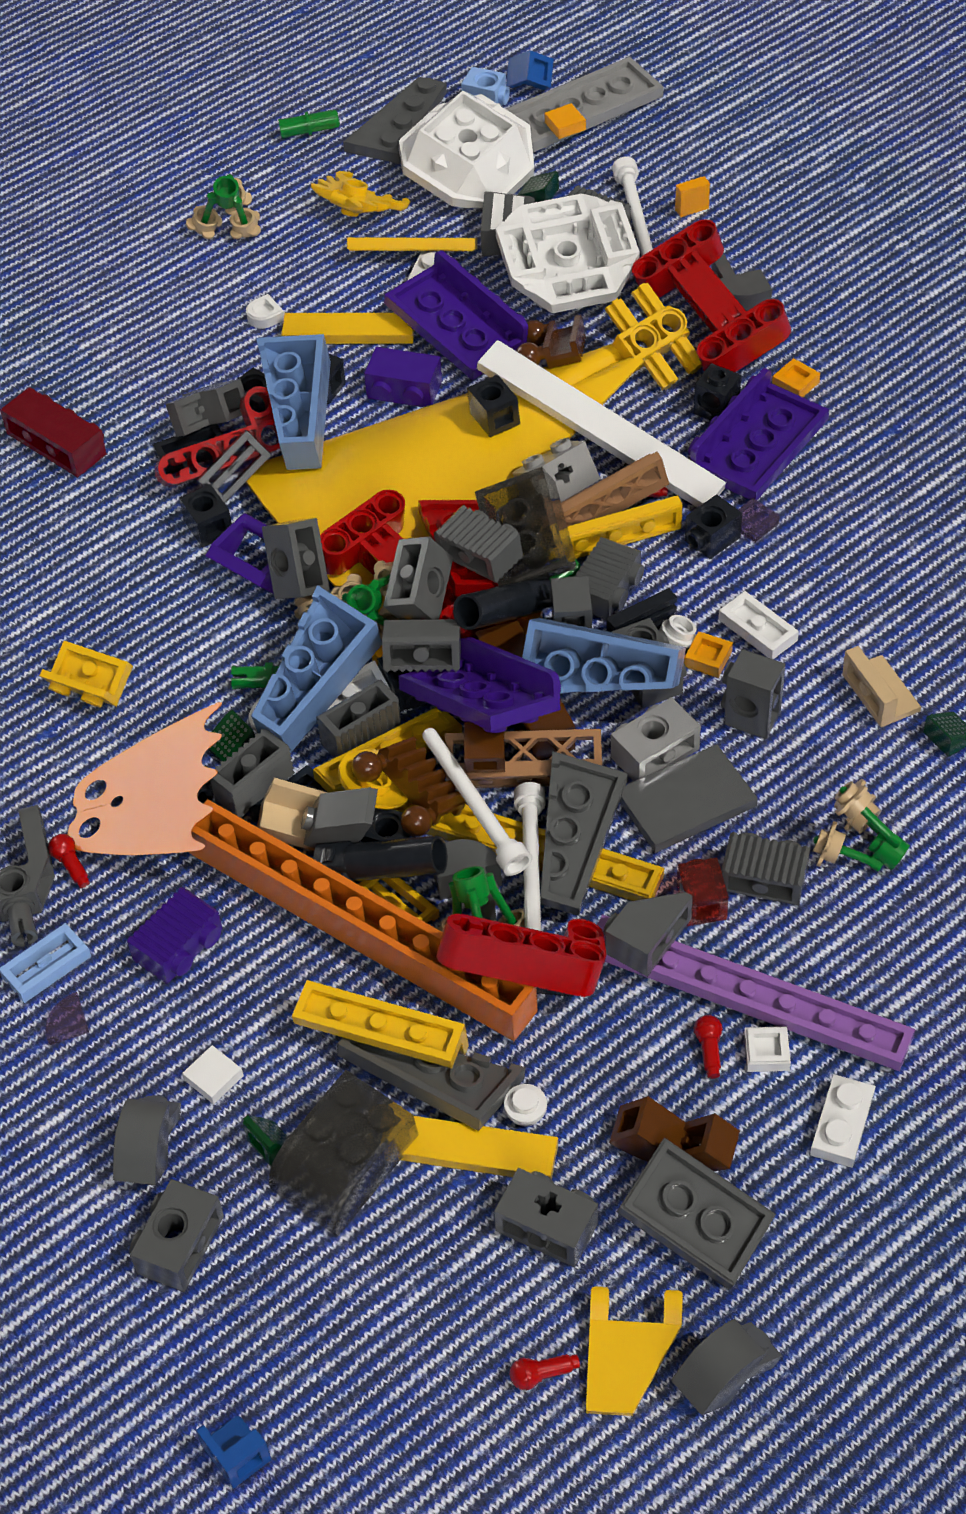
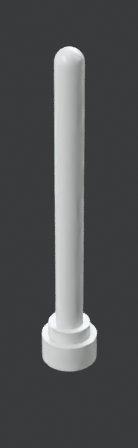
[612,157,653,257]
[422,728,532,876]
[514,782,545,931]

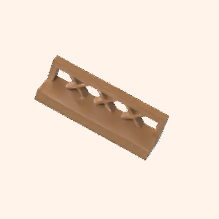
[527,451,669,550]
[445,729,602,789]

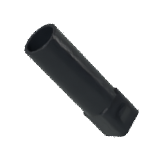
[453,577,552,630]
[313,835,448,883]

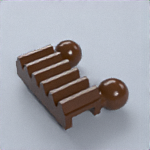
[516,314,586,369]
[351,736,466,837]

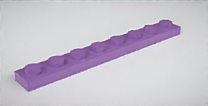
[597,914,915,1072]

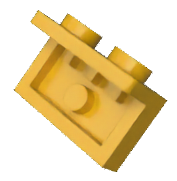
[39,641,133,708]

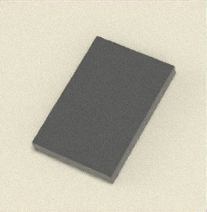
[620,744,758,853]
[616,1138,776,1290]

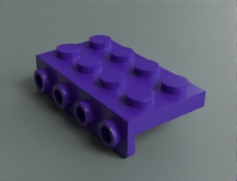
[384,250,528,380]
[688,368,830,502]
[399,636,561,733]

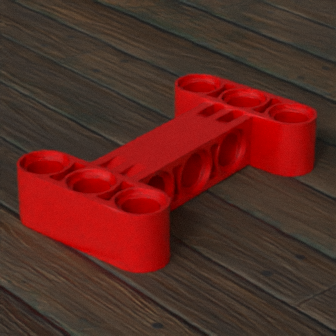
[632,219,791,372]
[320,489,501,639]

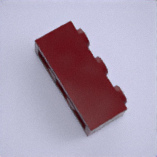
[0,387,107,478]

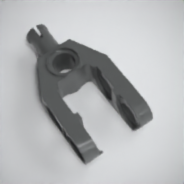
[0,805,55,947]

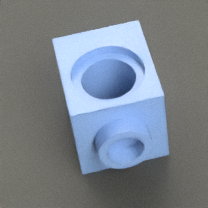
[461,67,510,107]

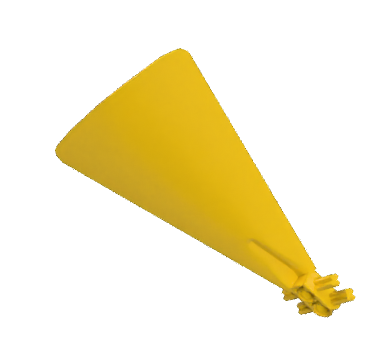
[244,283,702,613]

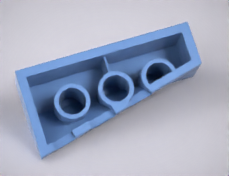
[256,334,331,470]
[251,585,382,753]
[522,618,686,693]

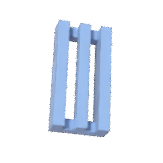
[0,923,91,1003]

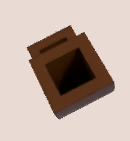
[464,721,505,773]
[609,1096,740,1171]

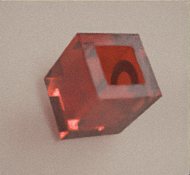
[677,857,729,926]

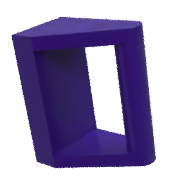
[205,513,274,594]

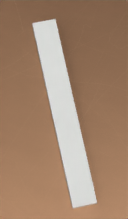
[477,340,726,508]

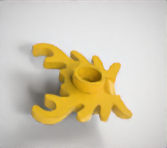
[311,171,410,217]

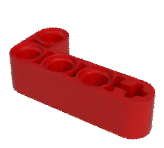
[154,386,280,487]
[436,914,606,997]

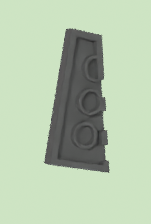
[343,77,447,164]
[540,751,628,916]
[337,1038,526,1131]

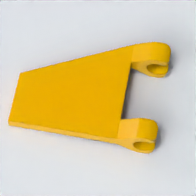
[586,1286,683,1416]

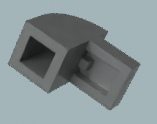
[711,254,772,311]
[165,379,245,437]
[433,839,502,920]
[113,1095,181,1185]
[671,1319,782,1416]

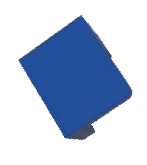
[506,50,554,91]
[195,1416,272,1489]

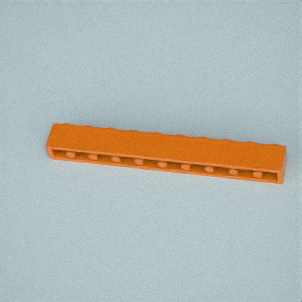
[189,799,538,1042]

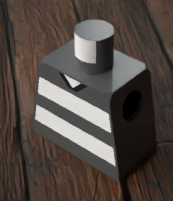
[481,192,535,256]

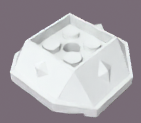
[399,91,534,210]
[496,194,640,313]

